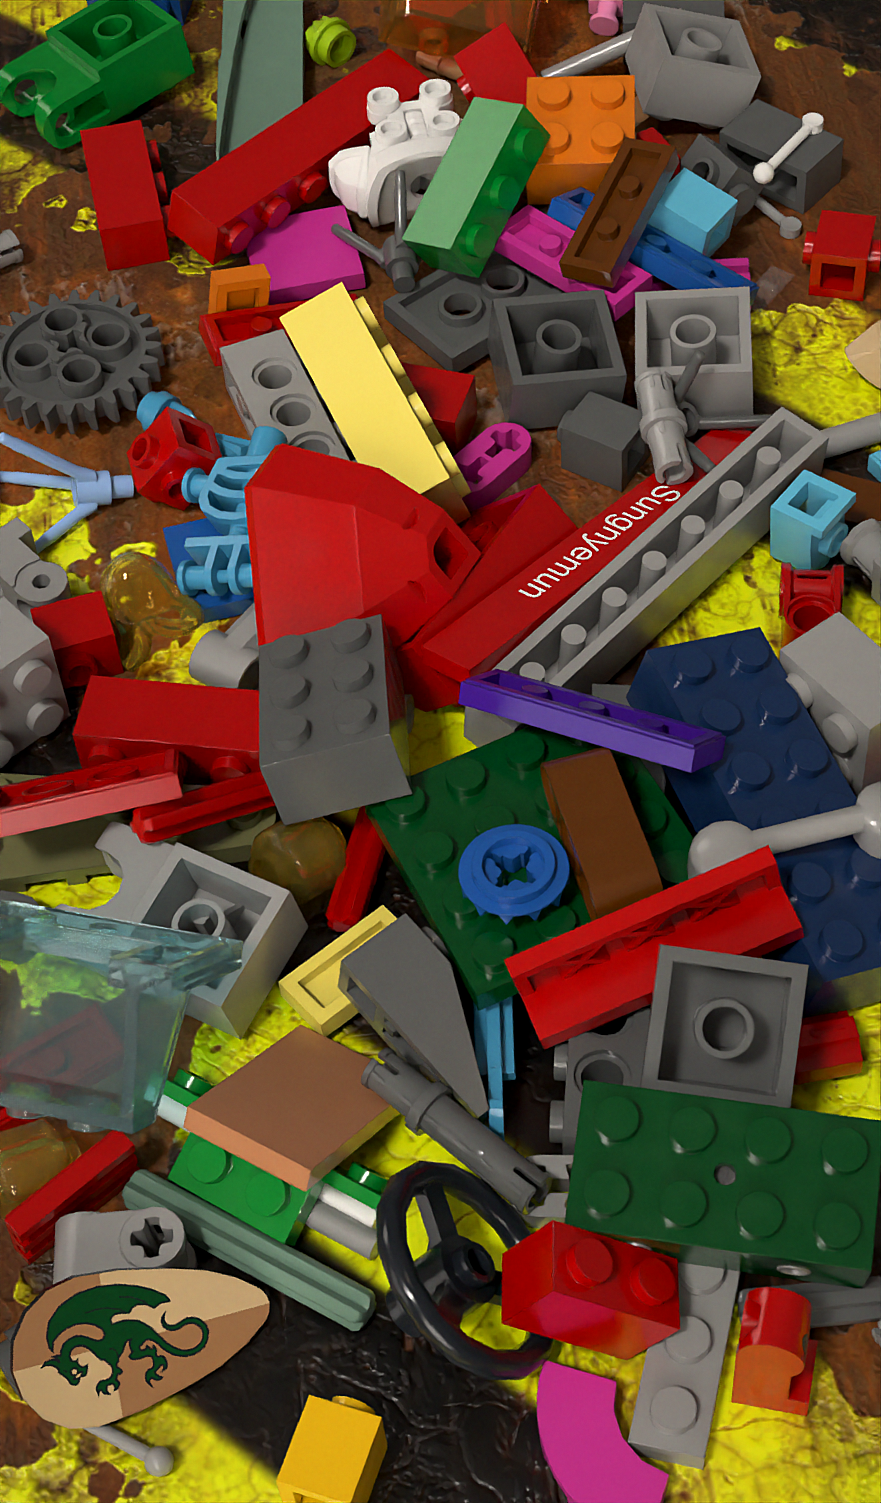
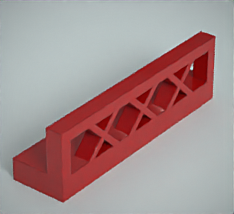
[504,845,804,1050]

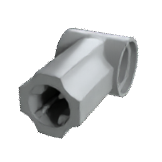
[189,603,259,690]

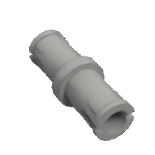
[634,369,693,485]

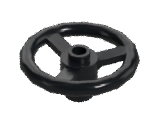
[376,1161,555,1380]

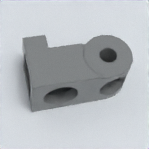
[0,517,72,622]

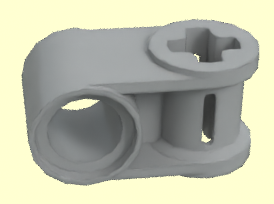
[53,1207,198,1284]

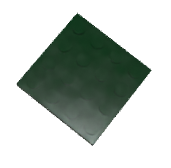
[364,697,693,1011]

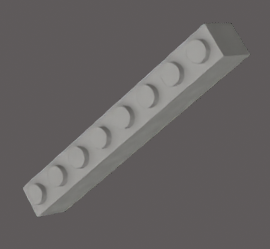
[464,407,829,747]

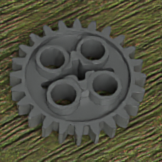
[0,290,165,434]

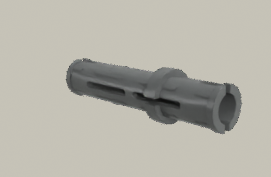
[361,1048,553,1215]

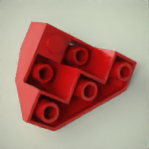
[244,443,482,651]

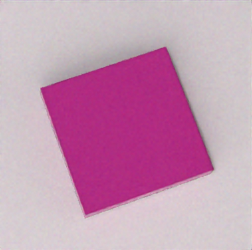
[246,205,366,305]

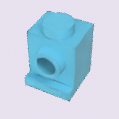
[770,469,856,570]

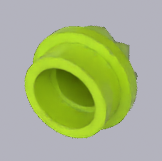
[305,16,356,67]

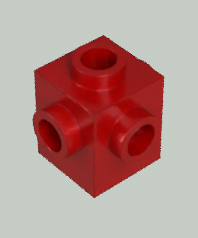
[126,406,222,511]

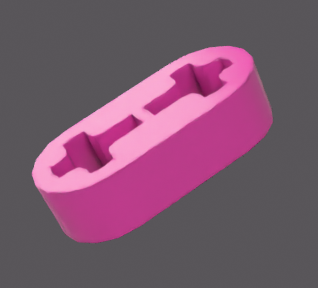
[453,422,532,513]

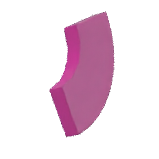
[537,1360,669,1503]

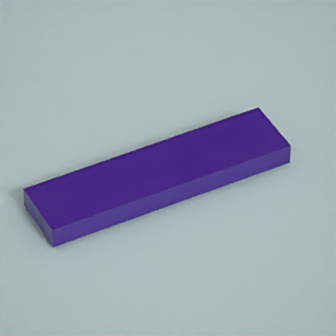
[458,669,726,773]

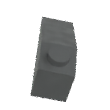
[338,913,489,1124]

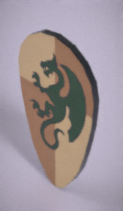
[10,1267,270,1429]

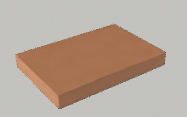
[183,1025,400,1191]

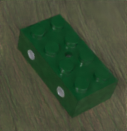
[564,1080,881,1288]

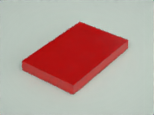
[0,748,184,838]

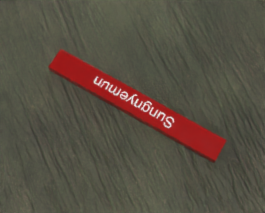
[421,428,753,683]

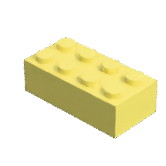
[279,282,472,524]

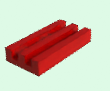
[4,1128,140,1265]

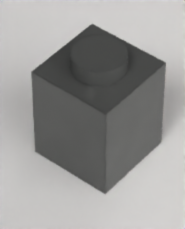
[557,391,650,492]

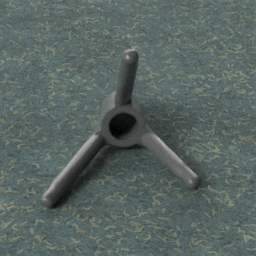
[331,169,422,293]
[674,350,772,473]

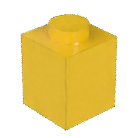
[276,1395,387,1503]

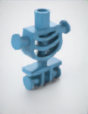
[177,426,287,596]

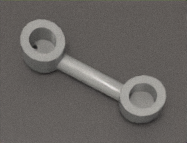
[687,782,881,879]

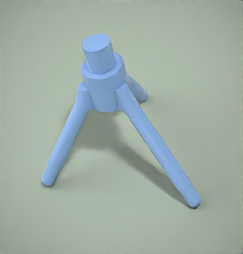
[0,432,134,554]

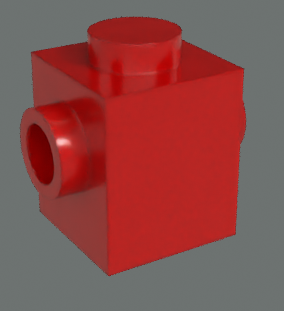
[802,210,881,302]
[30,590,124,689]

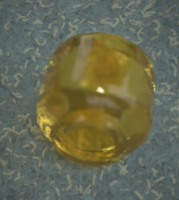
[248,817,346,906]
[0,1120,81,1220]

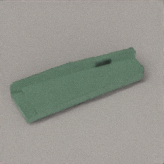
[216,0,305,161]

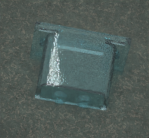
[0,900,243,1134]

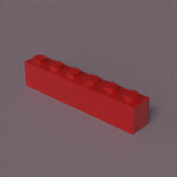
[168,48,430,266]

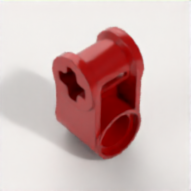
[778,562,844,648]

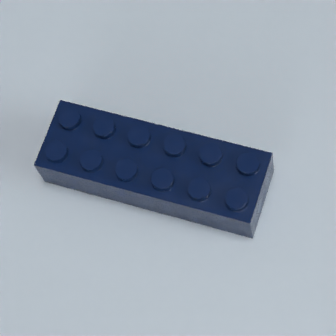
[626,627,881,1018]

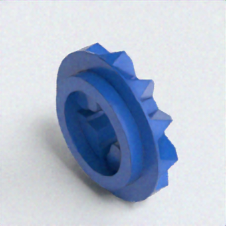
[458,824,570,925]

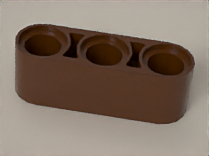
[540,747,663,922]

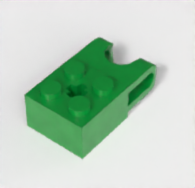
[0,0,195,149]

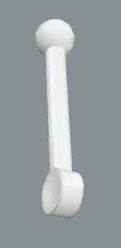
[753,113,824,184]

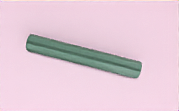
[122,1169,376,1331]

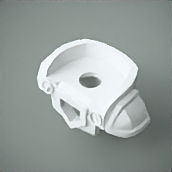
[328,79,463,227]

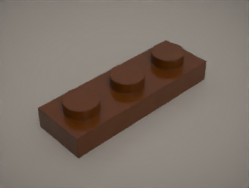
[559,137,679,288]

